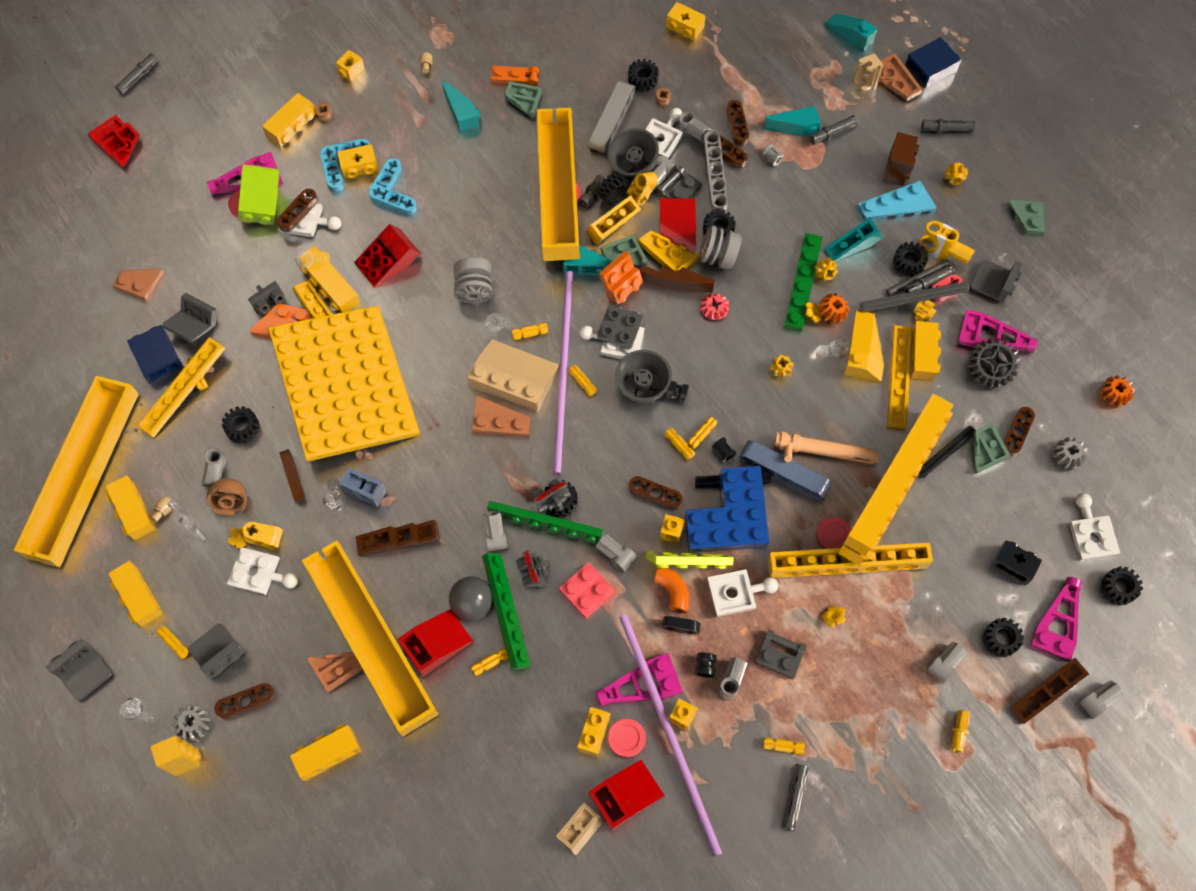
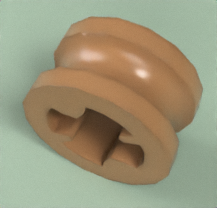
[656,88,671,106]
[315,103,332,121]

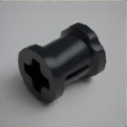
[712,437,737,463]

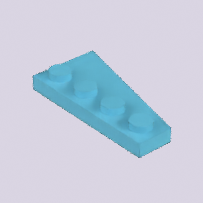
[857,181,937,221]

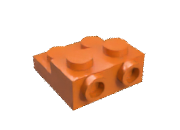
[599,251,643,304]

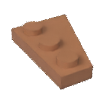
[879,53,923,101]
[472,396,531,437]

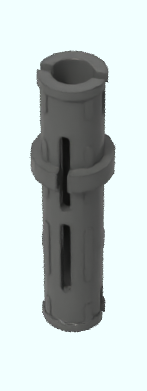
[115,53,159,95]
[809,115,858,145]
[921,118,975,133]
[903,265,955,293]
[782,764,809,831]

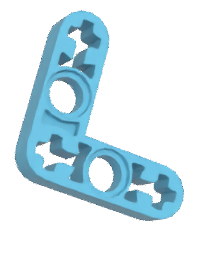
[320,139,370,192]
[369,158,417,215]

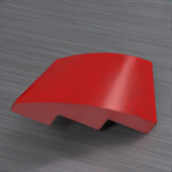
[88,115,140,168]
[659,198,696,254]

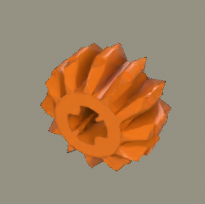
[818,293,850,324]
[1100,375,1135,408]

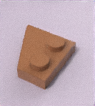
[113,268,164,301]
[307,651,363,693]

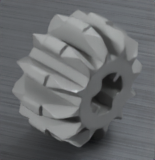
[1053,437,1087,470]
[173,705,210,741]

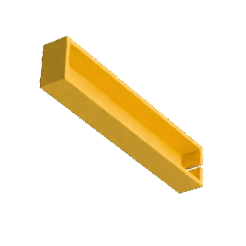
[537,107,580,261]
[13,376,138,568]
[838,394,954,566]
[302,540,439,737]

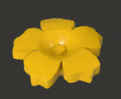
[805,302,823,323]
[227,527,251,549]
[822,606,846,628]

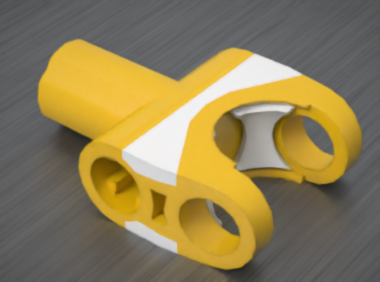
[919,221,975,265]

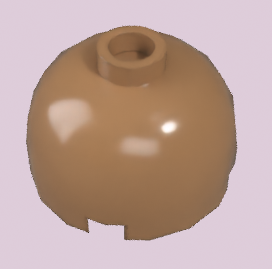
[206,478,247,516]

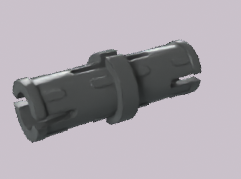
[579,175,605,208]

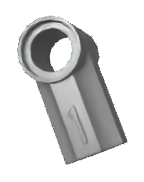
[679,112,711,141]
[650,155,677,190]
[201,447,227,488]
[483,511,508,552]
[596,534,637,572]
[927,641,967,684]
[719,657,748,701]
[1079,680,1123,719]

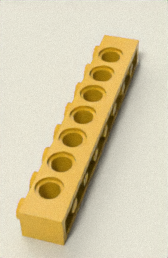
[768,543,933,578]

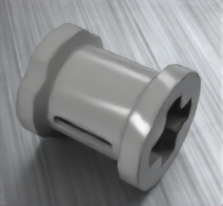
[761,143,784,166]

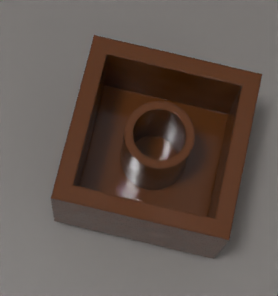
[883,132,919,186]

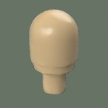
[419,52,433,74]
[151,497,174,522]

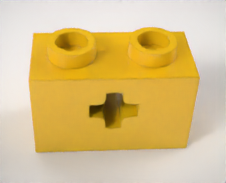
[666,2,705,40]
[337,144,378,179]
[577,707,610,758]

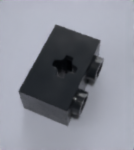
[990,540,1042,585]

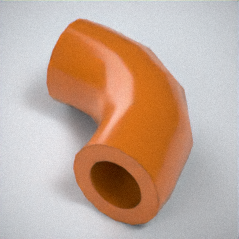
[654,567,690,614]

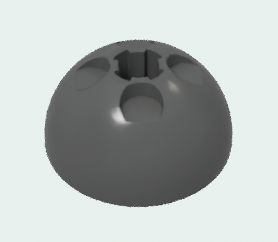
[608,128,659,178]
[615,350,672,403]

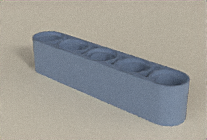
[739,440,832,501]

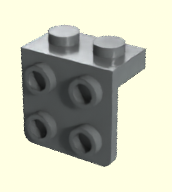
[970,260,1022,303]
[163,293,216,342]
[597,304,644,349]
[188,624,245,679]
[46,639,112,701]

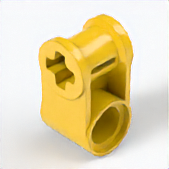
[626,172,658,206]
[243,522,283,550]

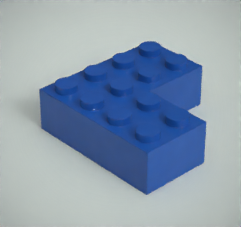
[684,466,770,553]

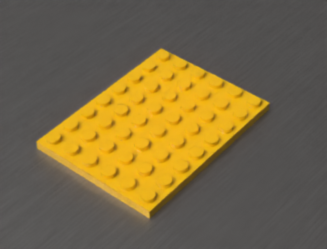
[269,306,420,462]

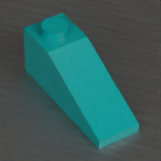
[825,13,878,52]
[442,81,481,132]
[763,106,821,136]
[824,217,884,262]
[563,246,613,275]

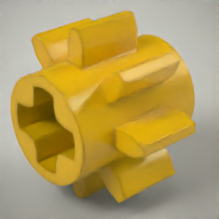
[945,163,968,185]
[815,257,838,281]
[913,300,936,322]
[770,354,794,379]

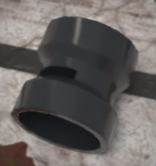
[666,381,689,403]
[695,652,717,678]

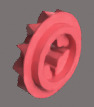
[700,293,729,320]

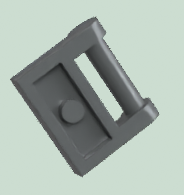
[655,166,702,198]
[755,629,807,679]

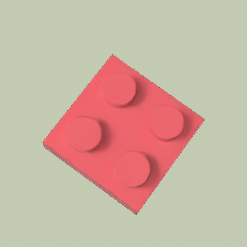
[559,563,616,619]

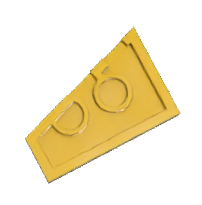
[638,231,700,272]

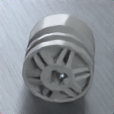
[699,225,742,270]
[454,257,493,303]

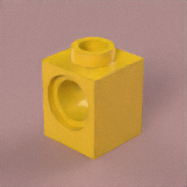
[336,50,364,82]
[659,514,685,545]
[669,698,698,731]

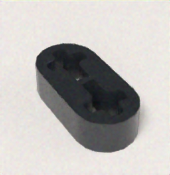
[661,616,701,635]

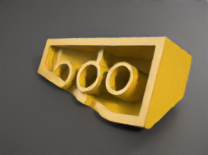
[844,310,884,383]

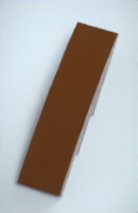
[640,265,716,292]
[356,520,440,556]
[1010,658,1089,724]

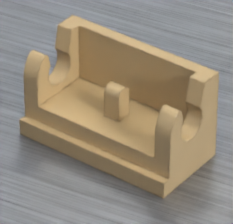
[852,53,884,91]
[556,803,603,856]

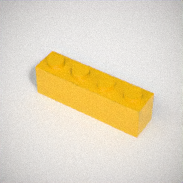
[298,246,361,313]

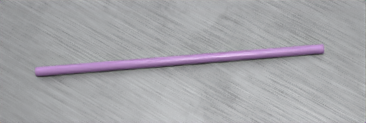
[553,271,573,475]
[619,614,722,856]

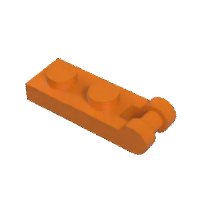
[491,65,539,86]

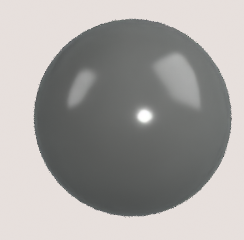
[449,576,494,622]

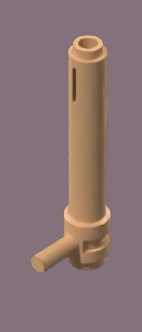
[774,431,879,465]

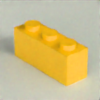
[262,93,316,147]
[585,195,642,245]
[910,321,941,381]
[106,475,156,540]
[108,560,163,627]
[290,725,362,781]
[150,736,201,776]

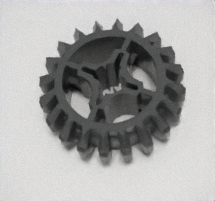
[968,338,1020,388]

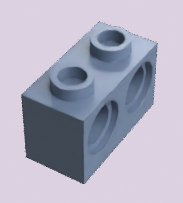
[339,467,386,507]

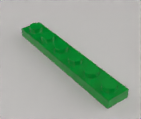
[784,233,823,332]
[487,501,603,543]
[482,553,531,670]

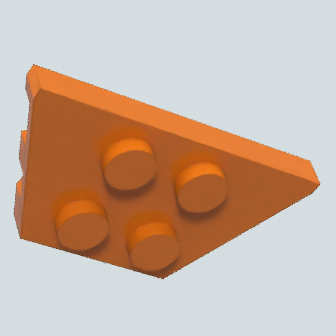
[250,304,312,338]

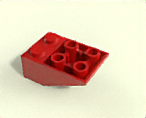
[354,224,420,288]
[397,609,473,677]
[588,760,665,832]

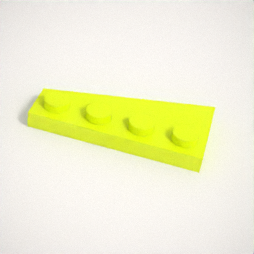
[645,551,734,569]

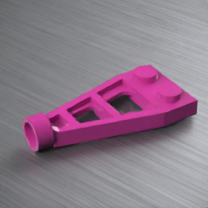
[207,152,283,195]
[958,309,1038,353]
[1029,577,1082,662]
[595,653,683,707]

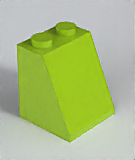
[238,164,280,225]

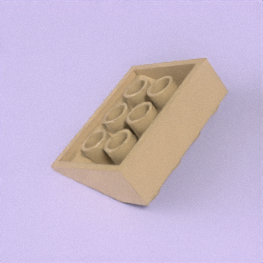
[467,339,560,413]

